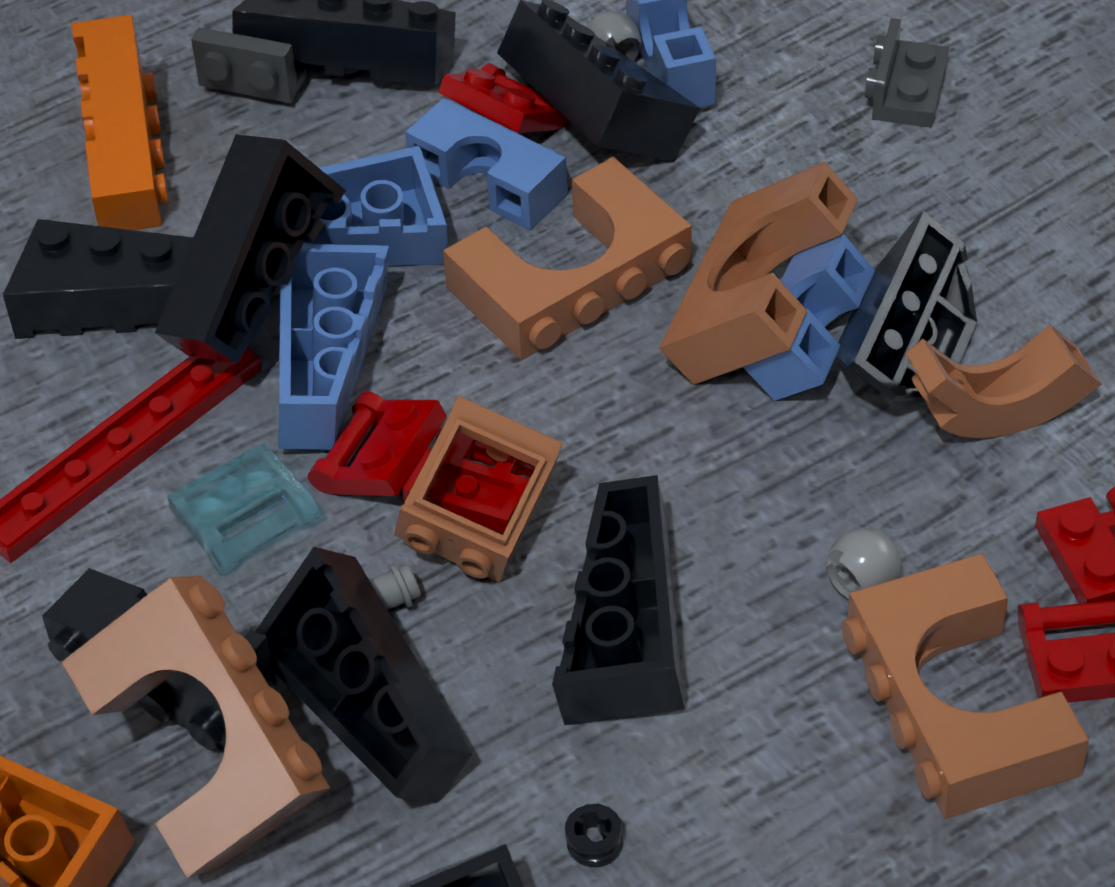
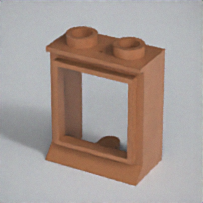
[394,396,563,583]

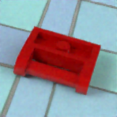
[439,63,569,133]
[308,392,447,496]
[1017,600,1115,703]

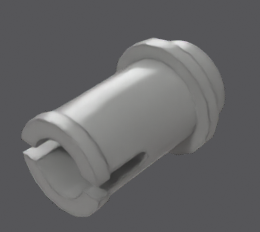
[369,563,421,610]

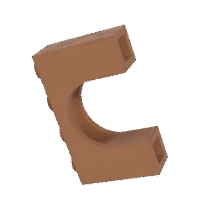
[443,157,692,361]
[659,161,858,385]
[841,553,1089,819]
[61,575,330,878]

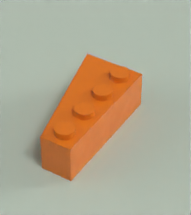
[71,14,169,230]
[0,756,135,887]

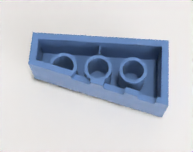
[304,146,448,266]
[278,244,389,450]

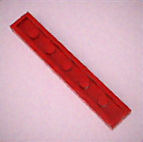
[0,348,262,563]

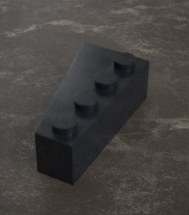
[232,0,456,86]
[497,0,700,162]
[155,134,346,364]
[3,219,193,339]
[552,475,685,726]
[255,547,473,803]
[42,568,279,751]

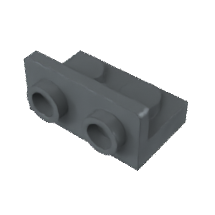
[865,18,949,128]

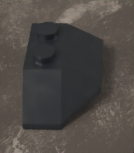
[837,211,977,402]

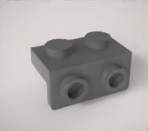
[191,27,307,103]

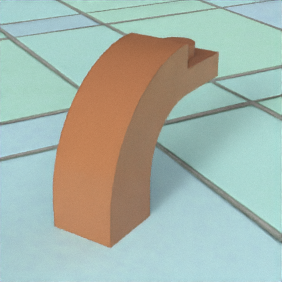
[905,325,1102,438]

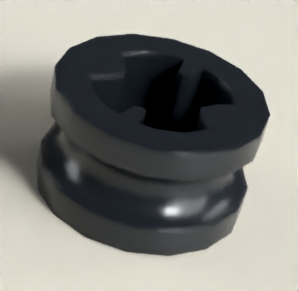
[565,804,623,867]

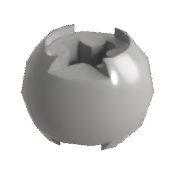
[586,10,642,61]
[826,528,902,599]

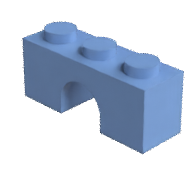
[626,0,716,108]
[405,98,568,231]
[743,233,876,401]

